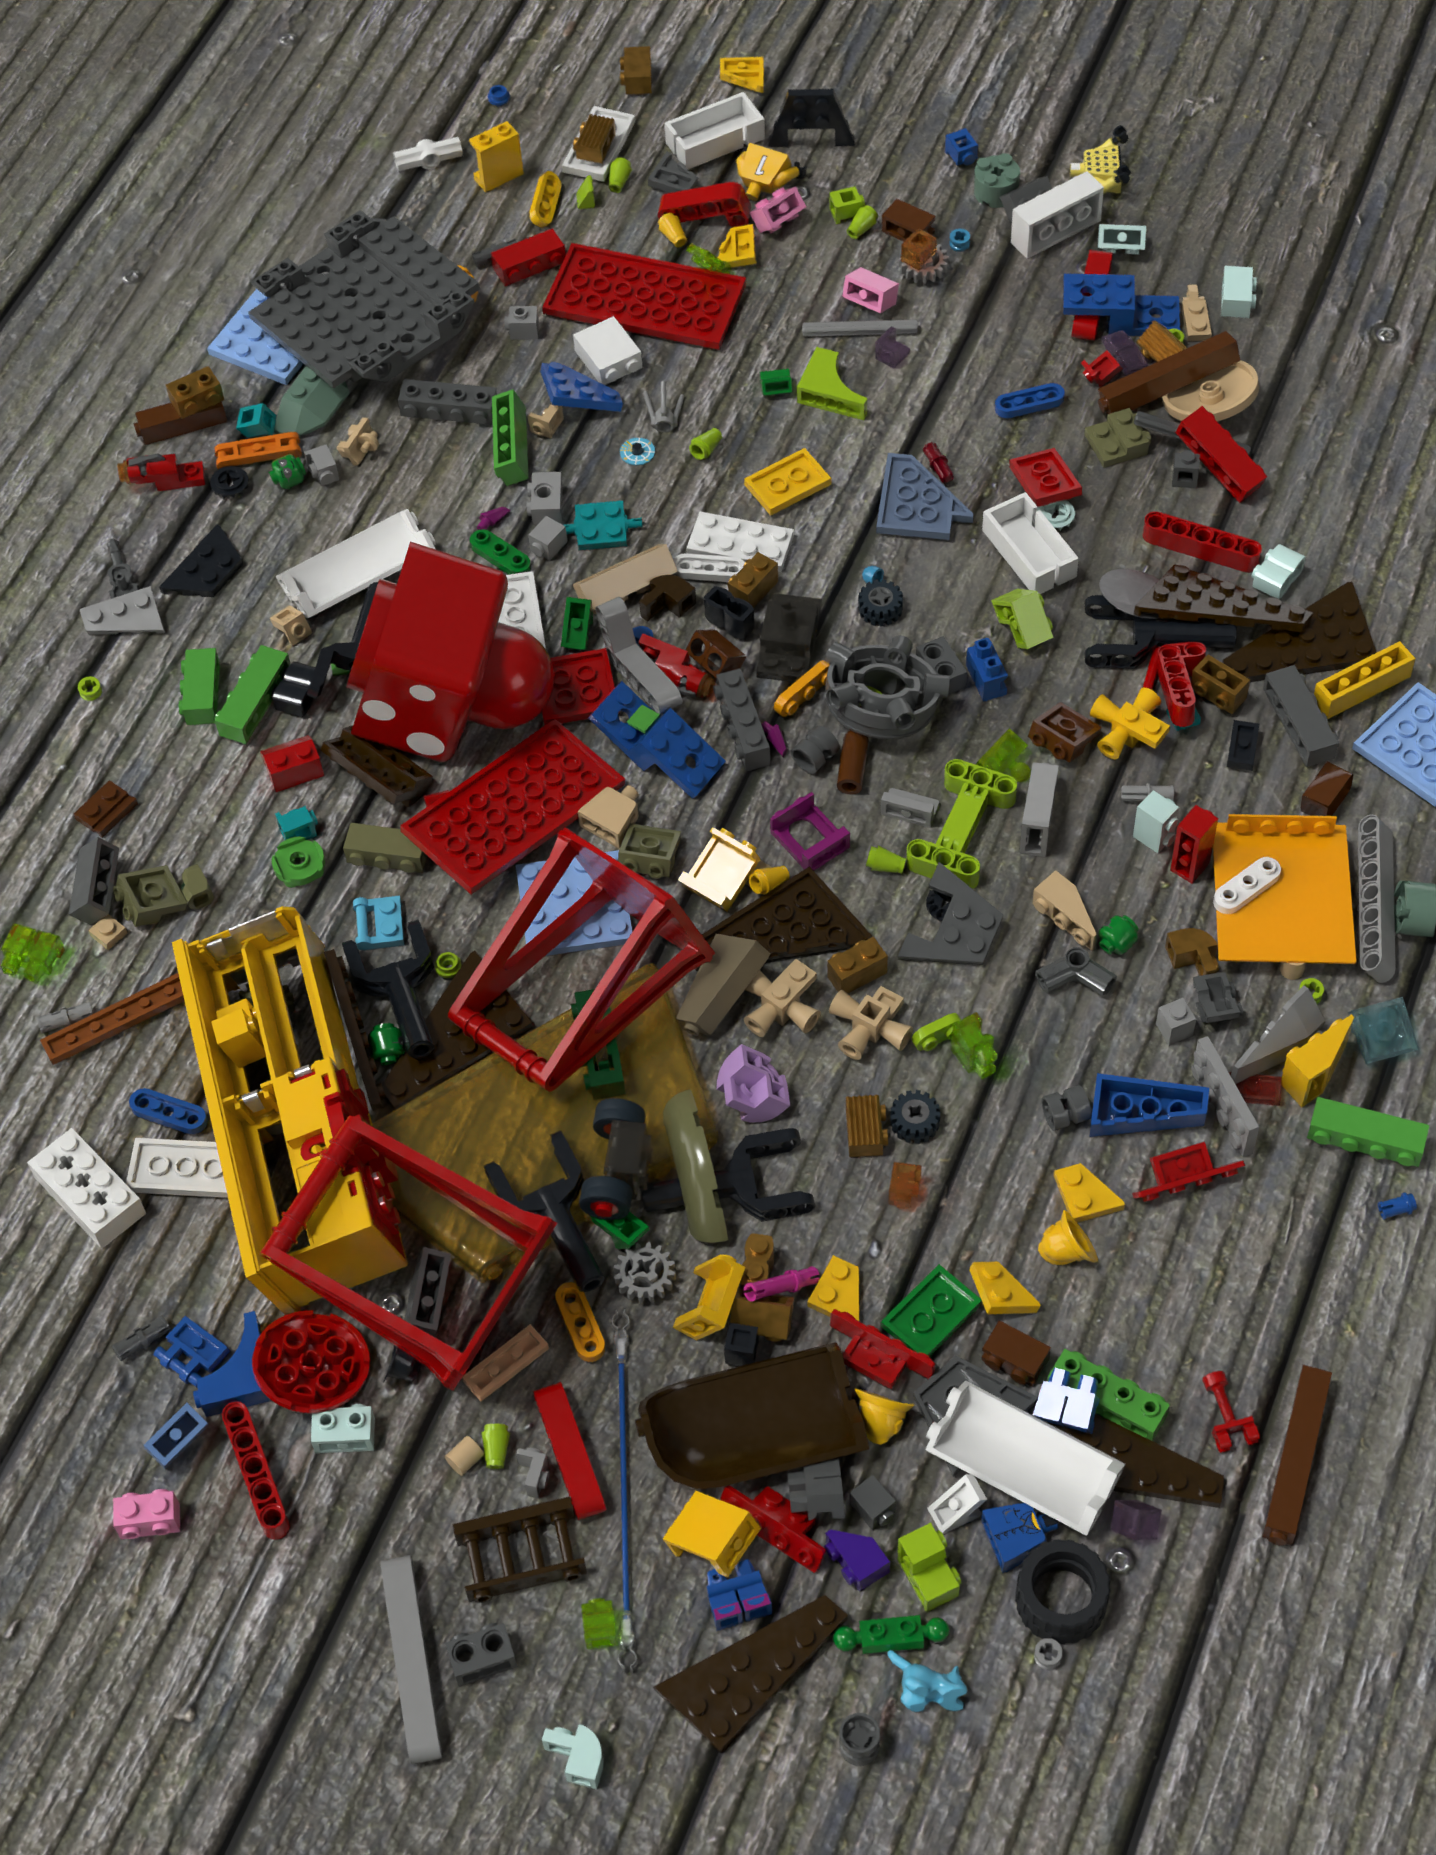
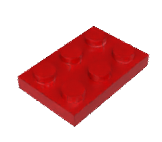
[1009,448,1082,507]

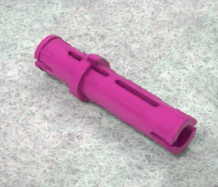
[744,1266,820,1302]

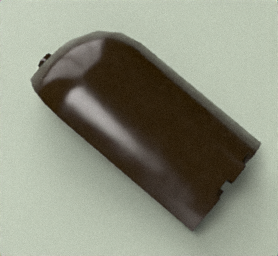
[635,1342,870,1489]

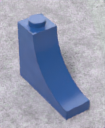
[193,1311,272,1417]

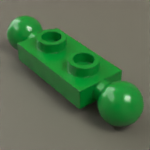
[833,1615,950,1654]

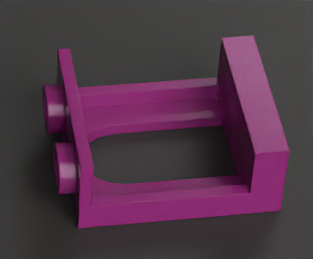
[770,792,850,871]

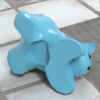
[888,1650,967,1712]

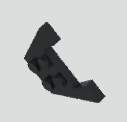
[768,89,855,147]

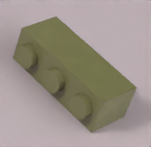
[343,823,427,873]

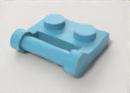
[353,896,404,950]

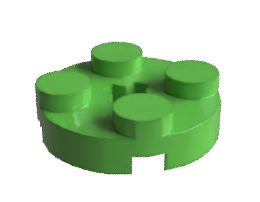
[272,836,325,888]

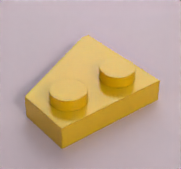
[720,57,764,93]
[711,224,756,271]
[1054,1163,1125,1223]
[807,1255,859,1321]
[969,1262,1041,1314]

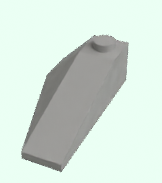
[1231,986,1325,1084]

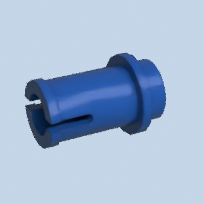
[1378,1192,1417,1220]

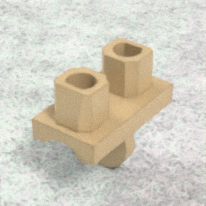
[337,418,379,465]

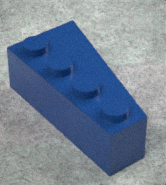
[1089,1073,1210,1137]

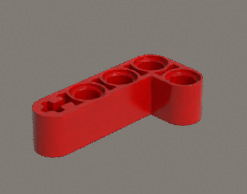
[657,182,751,227]
[1157,642,1206,727]

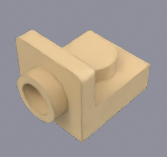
[528,404,564,439]
[270,605,312,645]

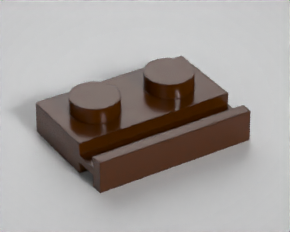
[74,780,138,838]

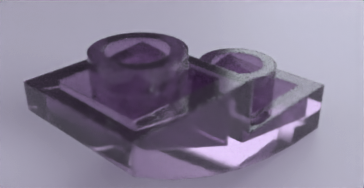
[1101,330,1148,375]

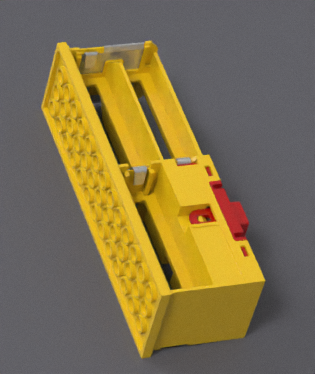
[172,906,408,1315]

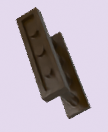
[452,1496,587,1603]

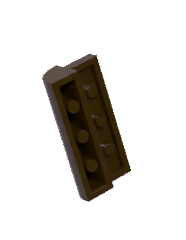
[320,725,433,807]

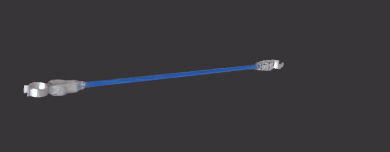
[612,1310,637,1673]

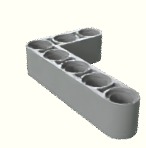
[596,597,683,714]

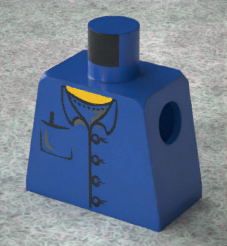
[981,1503,1058,1573]

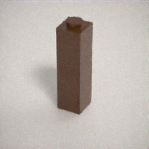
[133,402,227,445]

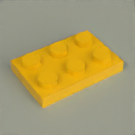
[744,448,831,516]

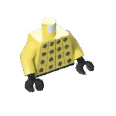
[1070,125,1131,194]

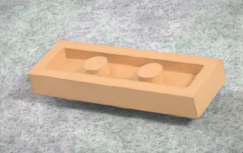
[462,1324,549,1402]

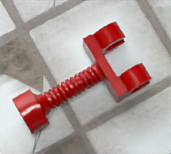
[1202,1371,1260,1453]

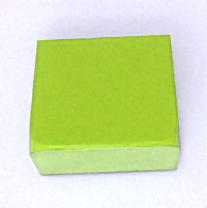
[576,175,595,209]

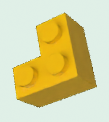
[211,998,266,1068]

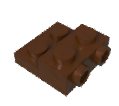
[1028,702,1102,763]

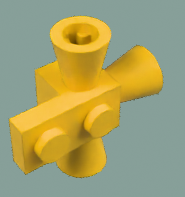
[1090,687,1170,760]

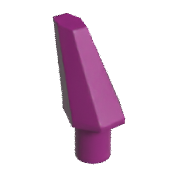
[477,507,510,530]
[761,721,788,757]

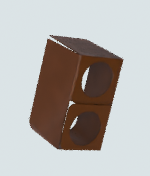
[685,630,747,678]
[1300,761,1354,816]

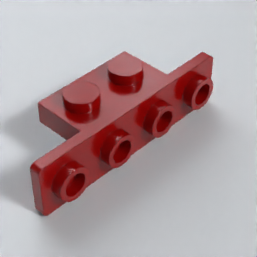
[1132,1142,1245,1202]
[830,1309,935,1389]
[720,1485,826,1573]

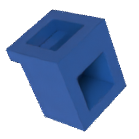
[945,128,978,166]

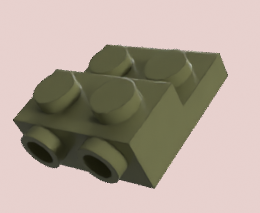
[1084,408,1151,468]
[618,823,681,879]
[113,865,187,927]

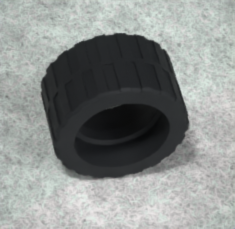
[1015,1539,1111,1645]

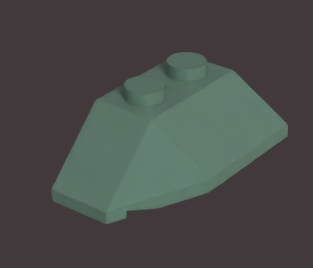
[274,366,349,438]

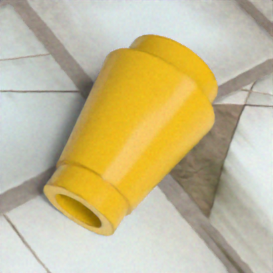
[658,213,687,248]
[749,866,790,895]

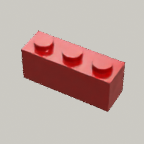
[491,228,566,286]
[1170,805,1218,884]

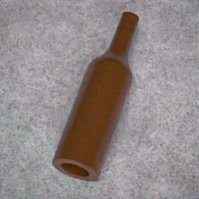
[837,706,869,795]

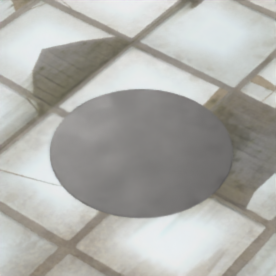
[1099,569,1159,619]

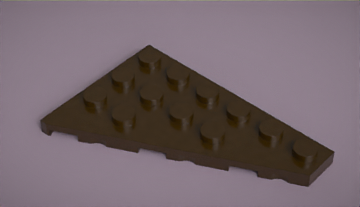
[1134,564,1313,632]
[1222,582,1377,682]
[681,866,872,971]
[382,950,533,1113]

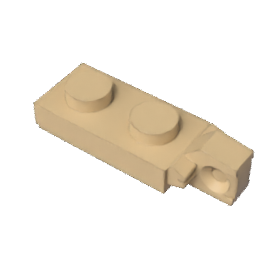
[1181,284,1212,342]

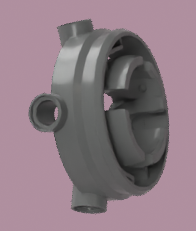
[825,635,950,739]

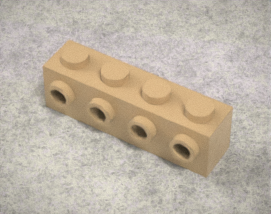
[573,544,678,614]

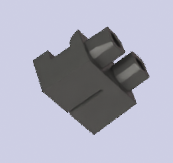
[788,1458,845,1520]

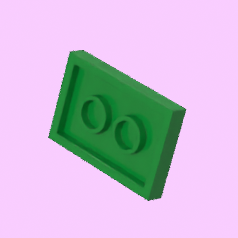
[881,1264,982,1357]

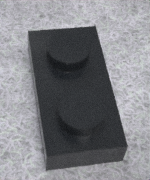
[1226,720,1260,771]

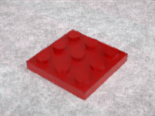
[542,648,620,725]

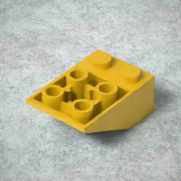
[1280,1014,1354,1107]

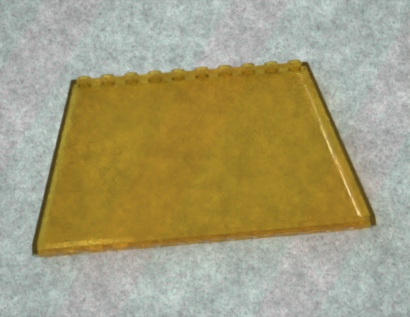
[372,963,719,1283]

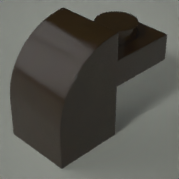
[639,575,696,622]

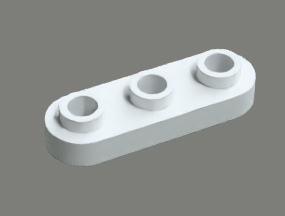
[673,553,745,582]
[1213,857,1281,914]

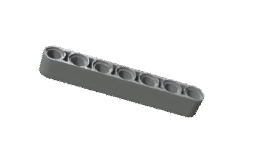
[1358,814,1396,983]
[381,1555,442,1765]

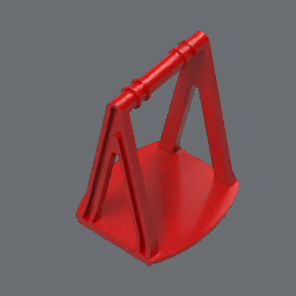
[448,827,715,1092]
[259,1115,557,1391]

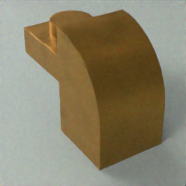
[1165,928,1219,976]

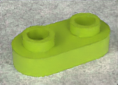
[911,1013,964,1051]

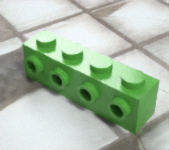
[492,389,528,486]
[215,645,291,744]
[1307,1097,1429,1167]
[1047,1348,1170,1441]

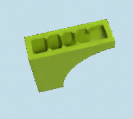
[797,347,867,420]

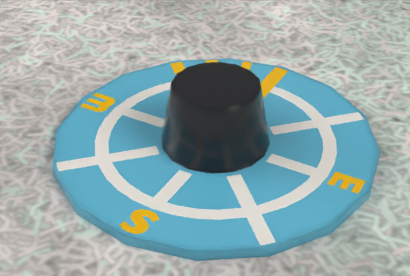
[620,438,655,466]

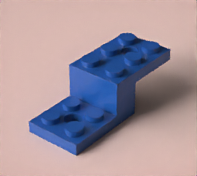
[1063,274,1180,336]
[588,681,726,799]

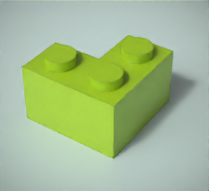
[991,589,1054,649]
[897,1523,961,1612]

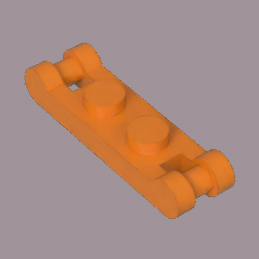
[214,432,302,470]

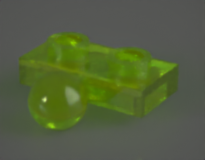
[686,243,732,274]
[976,728,1031,782]

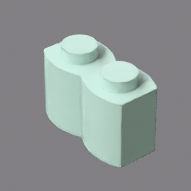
[1251,544,1306,599]

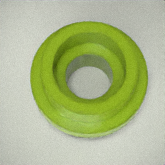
[435,952,462,978]

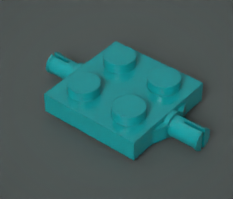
[564,500,643,550]

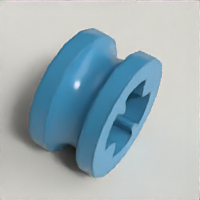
[949,229,970,252]

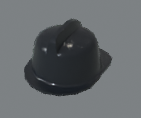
[383,1315,422,1383]

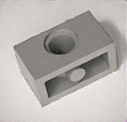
[527,472,563,526]

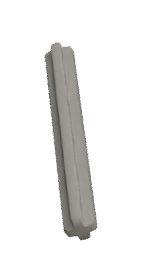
[802,319,918,337]

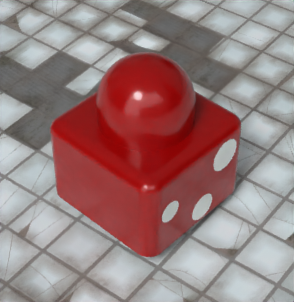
[346,541,554,762]

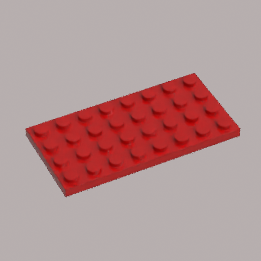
[542,243,746,350]
[400,719,625,895]

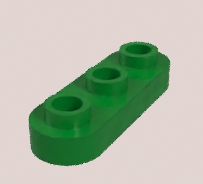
[470,529,531,575]

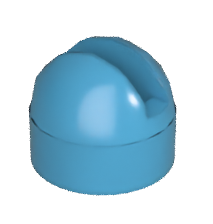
[862,566,884,584]

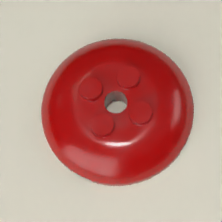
[252,1310,370,1414]

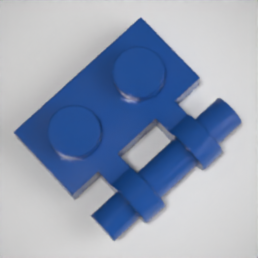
[154,1316,230,1388]

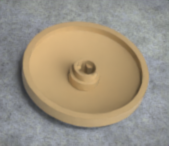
[1162,360,1259,421]

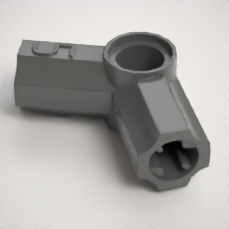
[1035,947,1117,996]

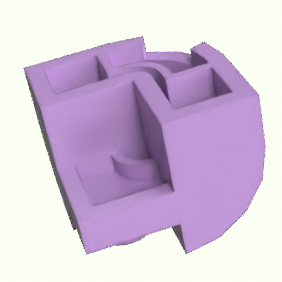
[717,1044,790,1123]

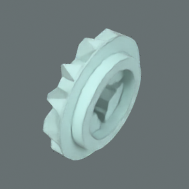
[1037,500,1075,531]

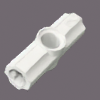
[393,137,463,171]

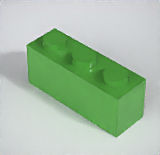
[179,648,220,725]

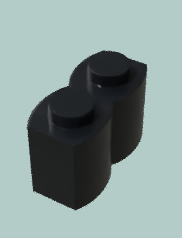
[704,586,755,639]
[271,661,315,717]

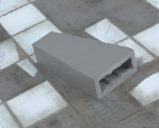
[1019,762,1059,857]

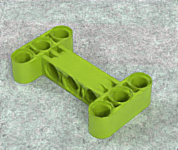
[906,759,1017,889]

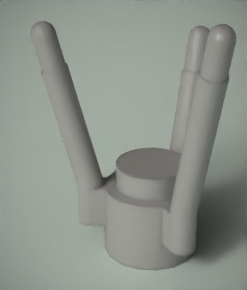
[643,381,684,433]

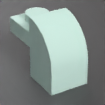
[542,1724,603,1789]

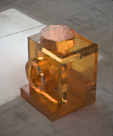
[901,228,937,271]
[889,1162,922,1209]

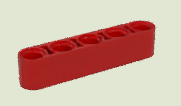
[1071,249,1113,341]
[1143,511,1262,573]
[533,1382,607,1521]
[222,1401,290,1540]

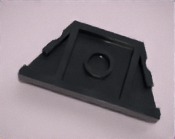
[159,524,243,597]

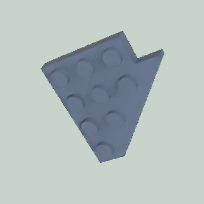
[876,453,973,540]

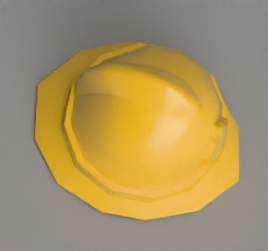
[1038,1210,1098,1265]
[855,1388,914,1445]

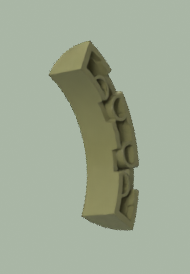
[663,1089,728,1243]

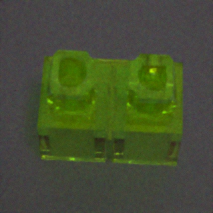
[1,923,65,983]
[950,1012,998,1079]

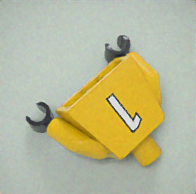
[736,143,807,201]

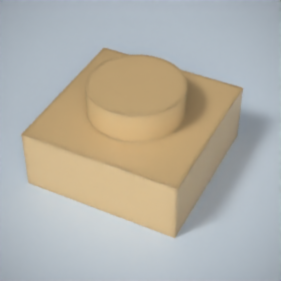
[88,914,127,950]

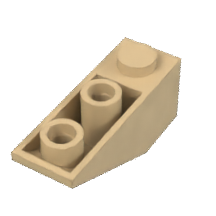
[1033,870,1097,951]

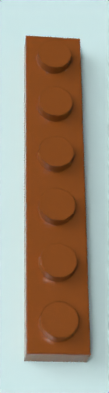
[40,973,184,1065]

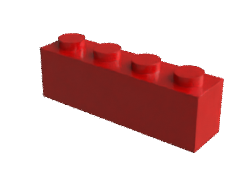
[1175,406,1268,503]

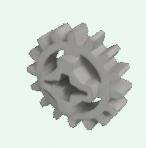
[899,240,949,284]
[614,1242,676,1304]

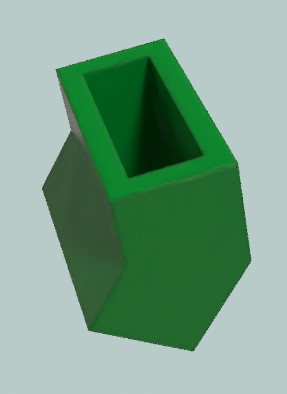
[760,369,792,396]

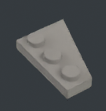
[80,586,165,635]

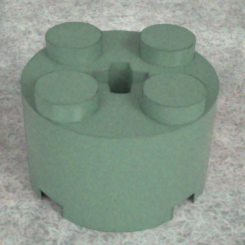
[974,153,1020,208]
[1394,880,1436,937]

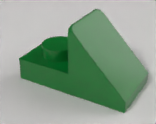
[561,597,593,650]
[590,1212,650,1249]

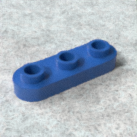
[995,383,1065,418]
[129,1088,208,1134]

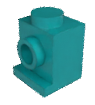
[236,403,277,438]
[275,806,318,840]

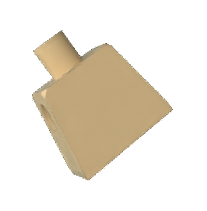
[578,785,639,849]

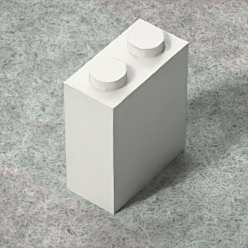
[573,316,642,385]

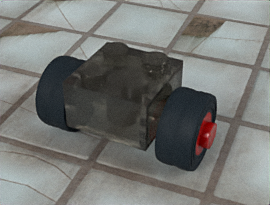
[579,1098,653,1220]

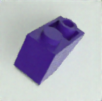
[824,1529,890,1592]

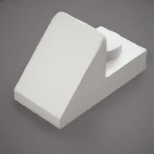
[927,1474,987,1534]

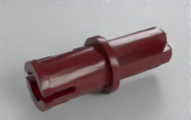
[923,442,954,483]

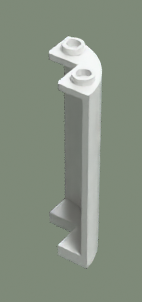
[276,509,436,618]
[926,1380,1125,1536]

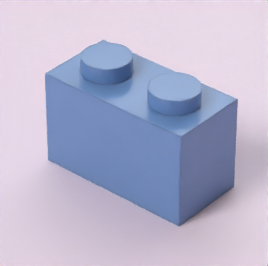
[144,1403,208,1469]

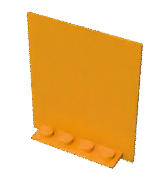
[1213,814,1356,964]

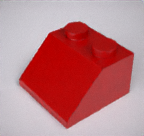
[260,735,324,792]

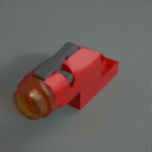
[117,453,205,492]
[638,633,716,698]

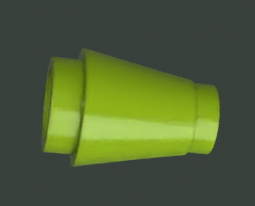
[608,158,632,193]
[846,205,878,239]
[689,428,722,460]
[866,845,906,874]
[481,1423,511,1469]

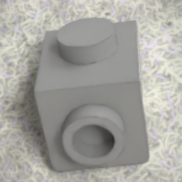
[516,1448,550,1498]

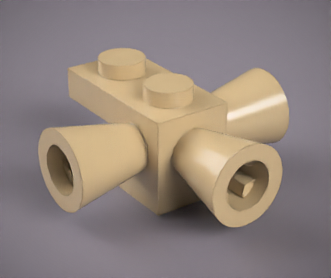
[744,959,821,1037]
[829,986,913,1060]

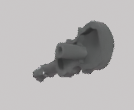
[107,538,139,599]

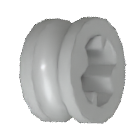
[1034,1638,1062,1670]

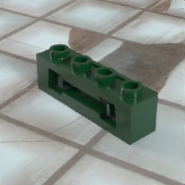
[571,989,626,1100]

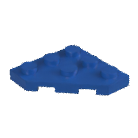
[540,362,623,412]

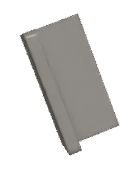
[881,788,939,828]

